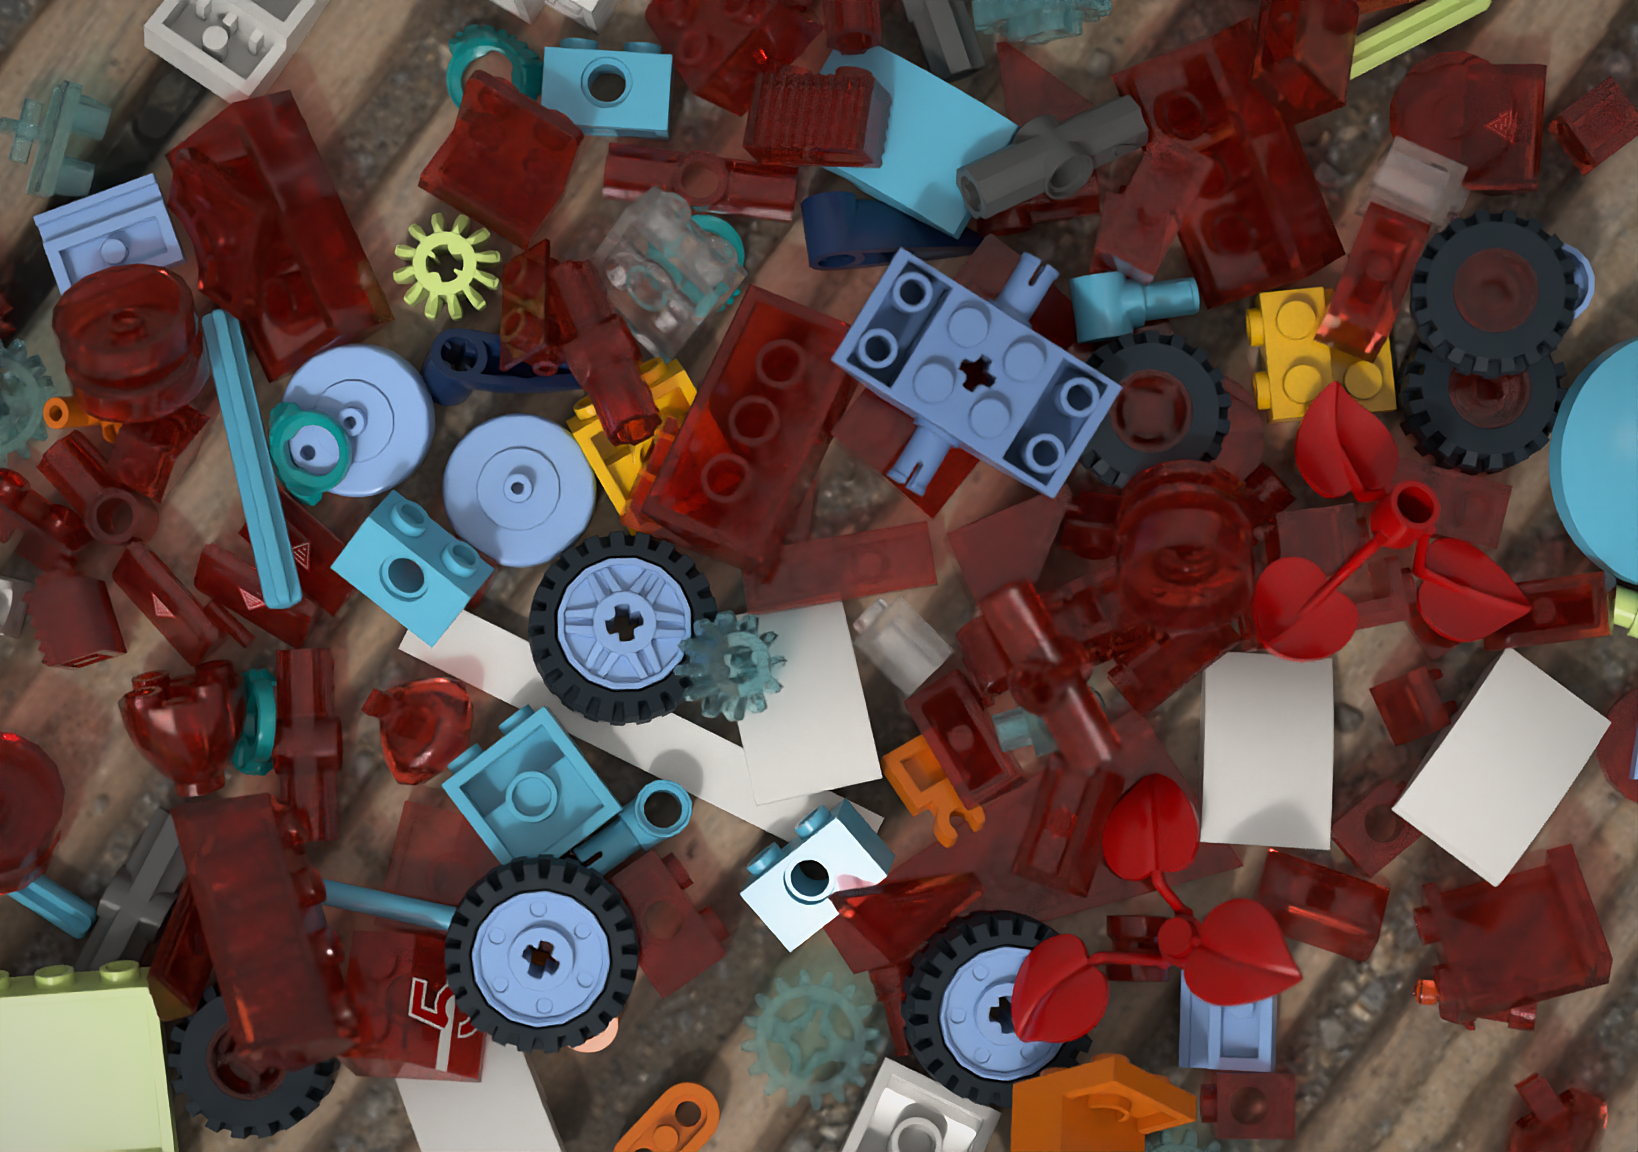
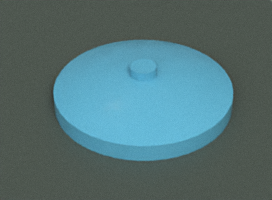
[1549,336,1638,585]

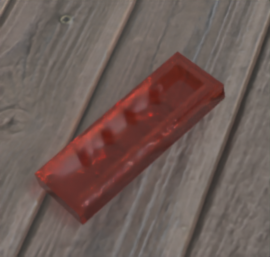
[738,521,938,617]

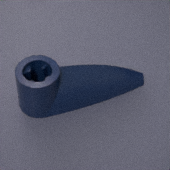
[800,191,987,271]
[419,328,610,406]

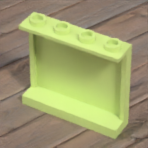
[0,960,179,1152]

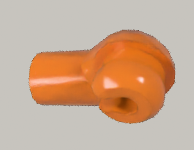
[43,395,137,444]

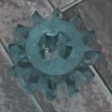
[673,610,788,722]

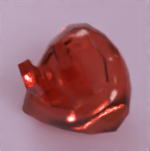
[360,677,474,786]
[1502,1072,1609,1152]

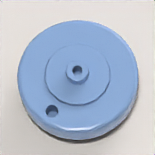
[282,343,435,497]
[442,413,597,568]

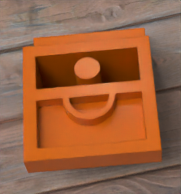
[1010,1053,1197,1152]

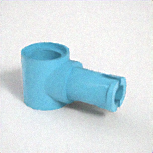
[1069,271,1200,344]
[571,780,692,876]

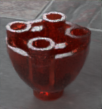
[117,659,247,797]

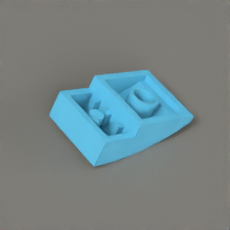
[781,29,1020,240]

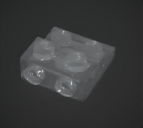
[575,184,748,364]

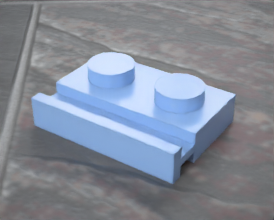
[33,173,188,306]
[1178,969,1277,1072]

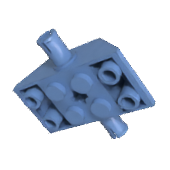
[830,247,1122,499]

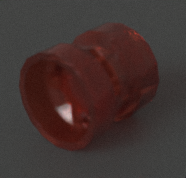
[1105,915,1170,982]

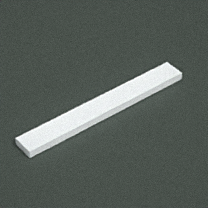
[398,610,884,842]

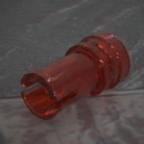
[867,957,915,1057]

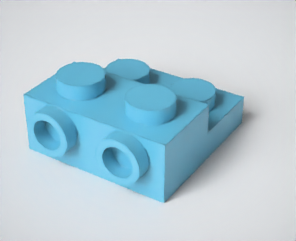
[441,704,624,865]

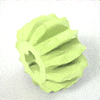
[393,213,502,322]

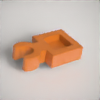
[879,727,986,848]

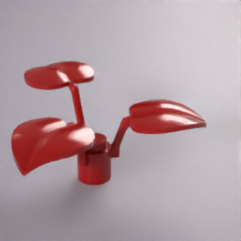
[1252,381,1532,663]
[1011,773,1303,1043]

